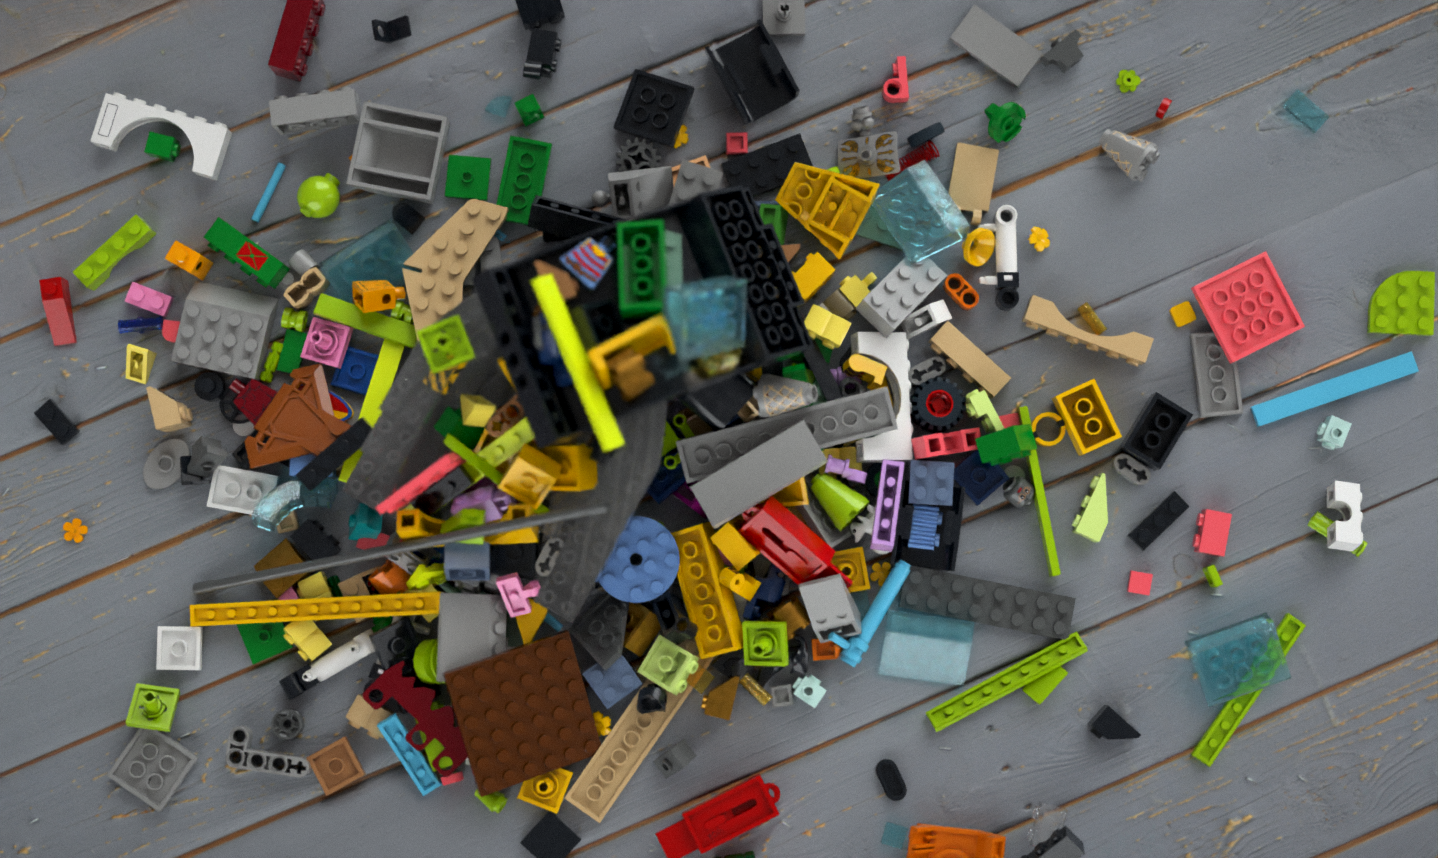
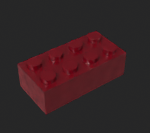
[268,0,326,82]

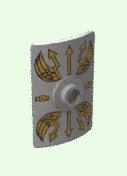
[838,131,900,179]

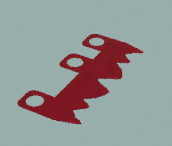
[362,661,468,777]

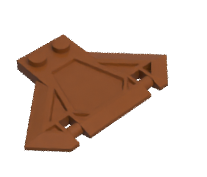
[244,363,351,469]

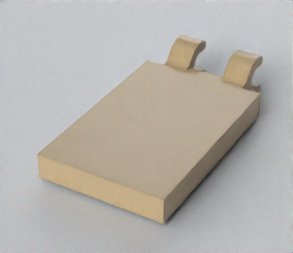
[946,142,999,226]

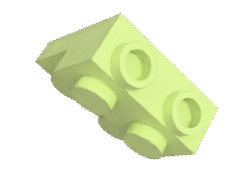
[964,389,1004,433]
[637,634,699,695]

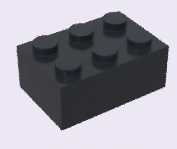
[1118,392,1193,471]

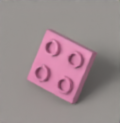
[300,317,354,369]

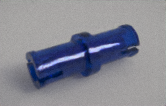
[118,316,163,334]

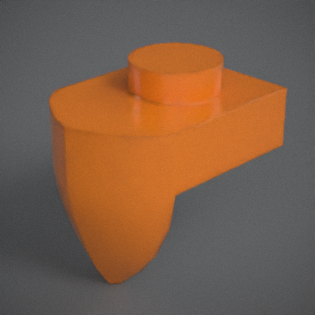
[811,639,842,661]

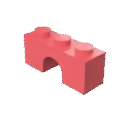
[911,427,981,460]

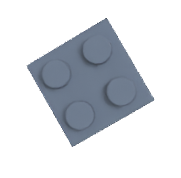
[909,460,955,506]
[444,541,491,580]
[583,653,643,709]

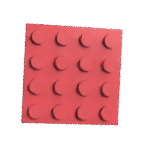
[1191,251,1305,364]
[375,451,466,514]

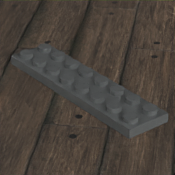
[898,566,1076,640]

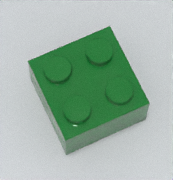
[975,424,1038,466]

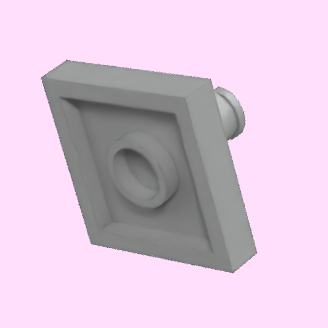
[762,0,806,37]

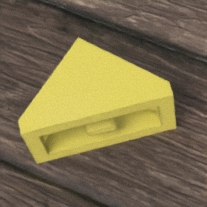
[125,344,157,384]
[460,394,496,427]

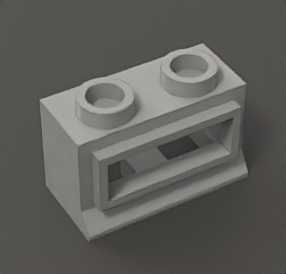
[386,531,436,575]

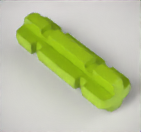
[259,341,283,383]

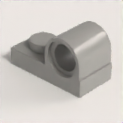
[279,249,321,291]

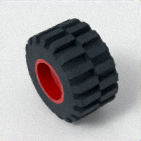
[910,377,966,433]

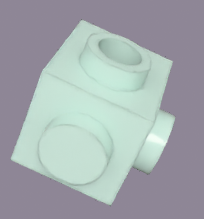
[1316,415,1352,450]
[792,675,827,708]

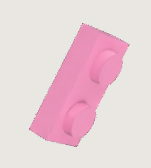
[125,282,174,317]

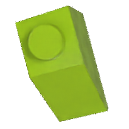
[440,508,486,545]

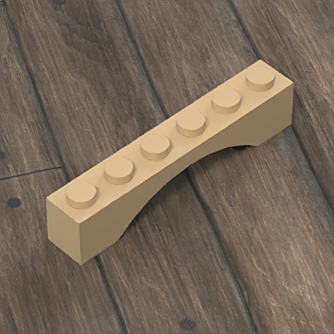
[1022,295,1154,366]

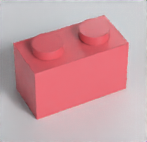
[1192,509,1232,557]

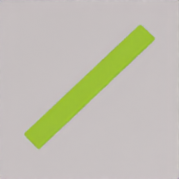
[444,434,549,514]

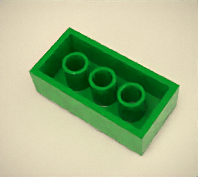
[617,220,669,319]

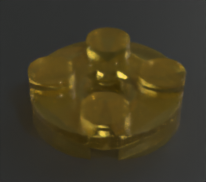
[694,332,741,375]

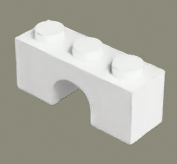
[1327,481,1363,551]

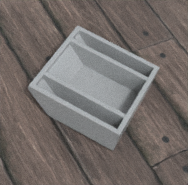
[346,101,450,204]
[171,281,279,382]

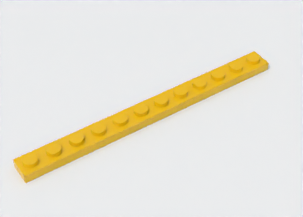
[189,591,442,627]

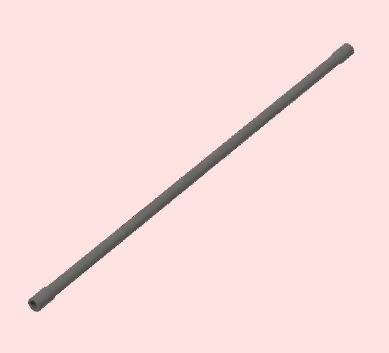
[193,499,611,596]

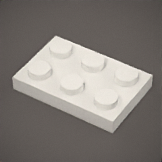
[207,465,280,518]

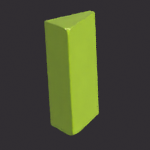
[1022,666,1068,705]

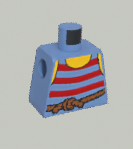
[560,236,616,293]

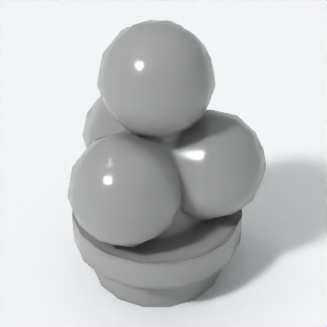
[851,106,874,137]

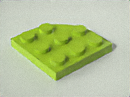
[1367,271,1435,336]

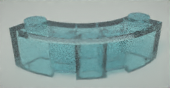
[251,478,339,532]

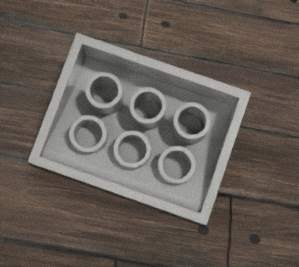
[436,593,507,682]

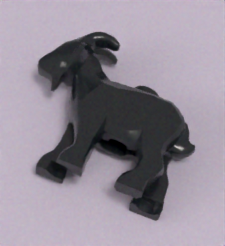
[711,634,809,701]

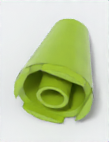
[811,473,870,531]

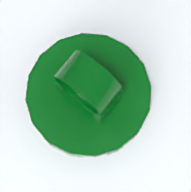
[984,102,1026,143]

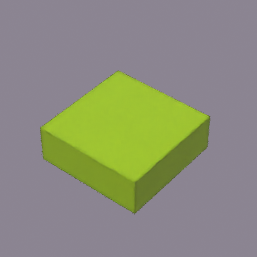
[1202,565,1223,587]

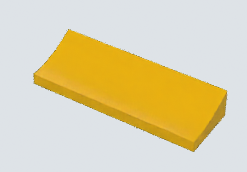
[671,522,743,660]

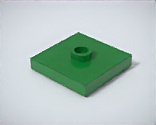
[445,154,492,201]
[237,622,294,664]

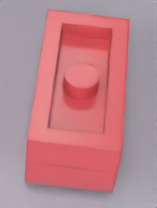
[882,56,909,103]

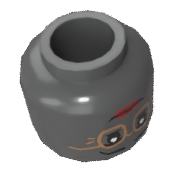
[1003,476,1035,508]

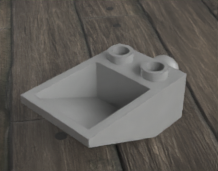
[592,166,674,219]
[799,574,862,643]

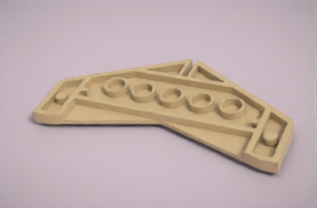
[402,199,509,343]

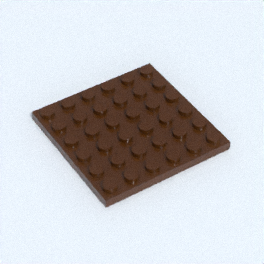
[443,630,601,797]

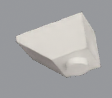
[901,299,952,339]

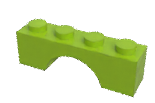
[73,214,157,291]

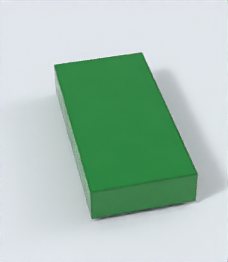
[277,329,307,374]

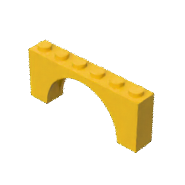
[396,504,539,547]

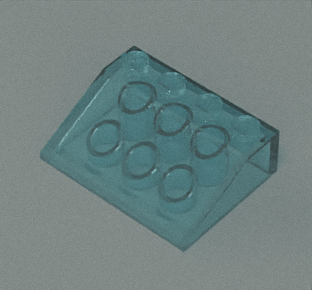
[872,160,970,264]
[319,218,422,304]
[663,275,747,360]
[878,610,975,686]
[1184,612,1291,707]

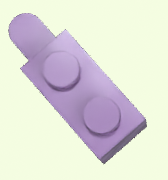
[451,485,517,523]

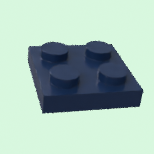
[954,450,1009,506]

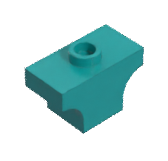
[348,503,383,541]

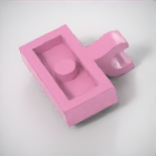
[496,572,541,618]

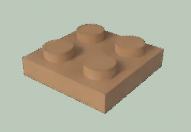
[306,736,366,796]

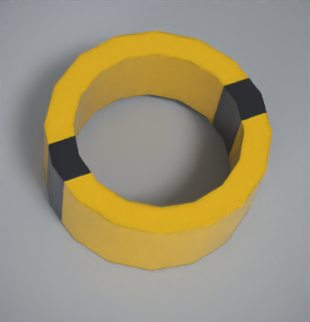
[1031,412,1066,447]

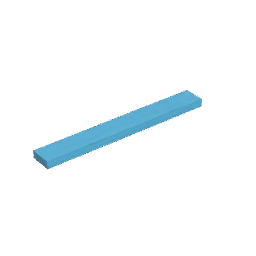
[1250,351,1419,427]

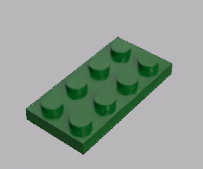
[496,135,552,225]

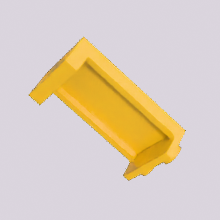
[588,314,677,391]

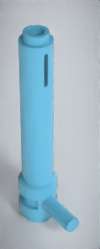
[828,559,911,668]

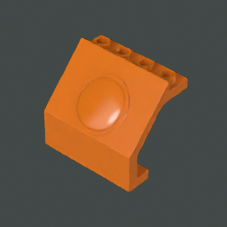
[906,823,1006,858]

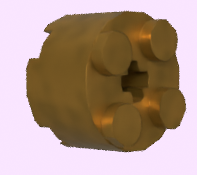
[604,346,655,401]
[761,594,811,641]

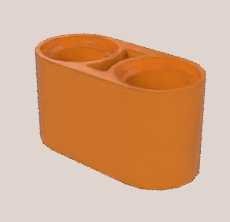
[943,273,979,311]

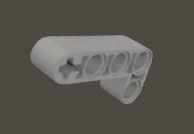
[225,725,312,778]

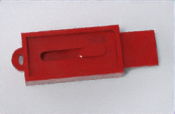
[738,496,853,588]
[655,773,780,858]

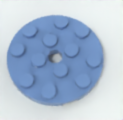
[598,516,679,603]

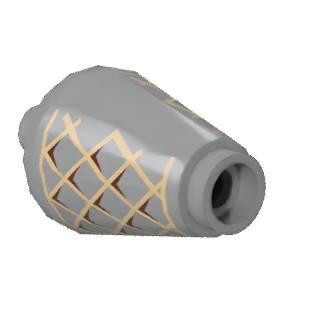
[1099,129,1160,182]
[753,374,818,417]

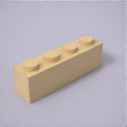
[929,321,1011,399]

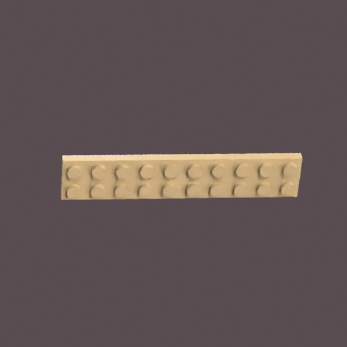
[564,637,715,823]

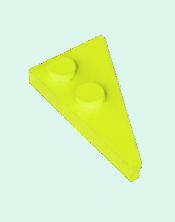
[406,563,447,591]

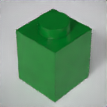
[144,132,181,162]

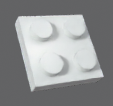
[156,626,203,670]

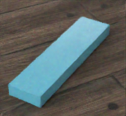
[377,712,442,796]

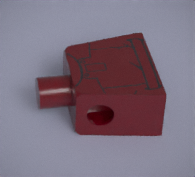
[229,378,278,426]

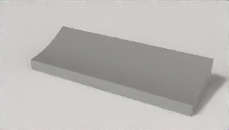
[690,420,828,529]

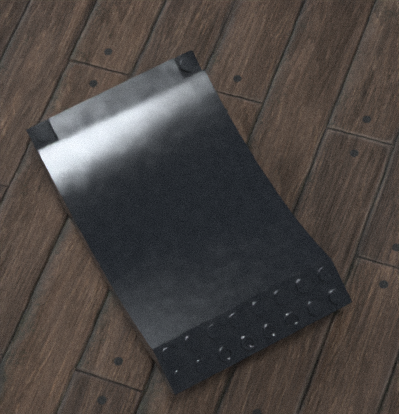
[471,185,815,449]

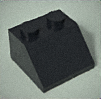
[515,0,565,31]

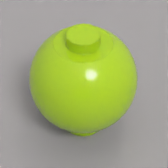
[297,173,340,218]

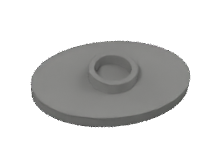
[143,439,190,489]

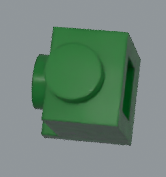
[514,94,545,127]

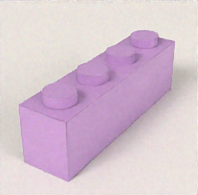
[870,459,905,552]

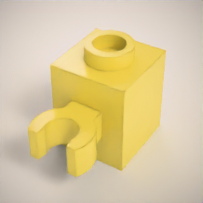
[839,272,877,310]

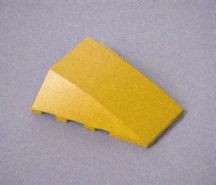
[775,162,880,260]

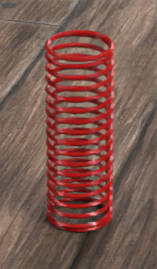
[885,140,940,184]

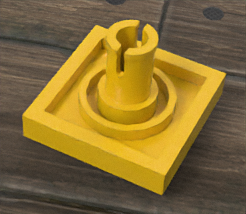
[831,547,870,593]
[517,768,573,814]

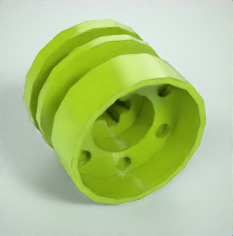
[413,639,446,684]

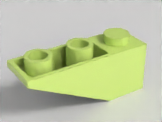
[1072,473,1108,543]

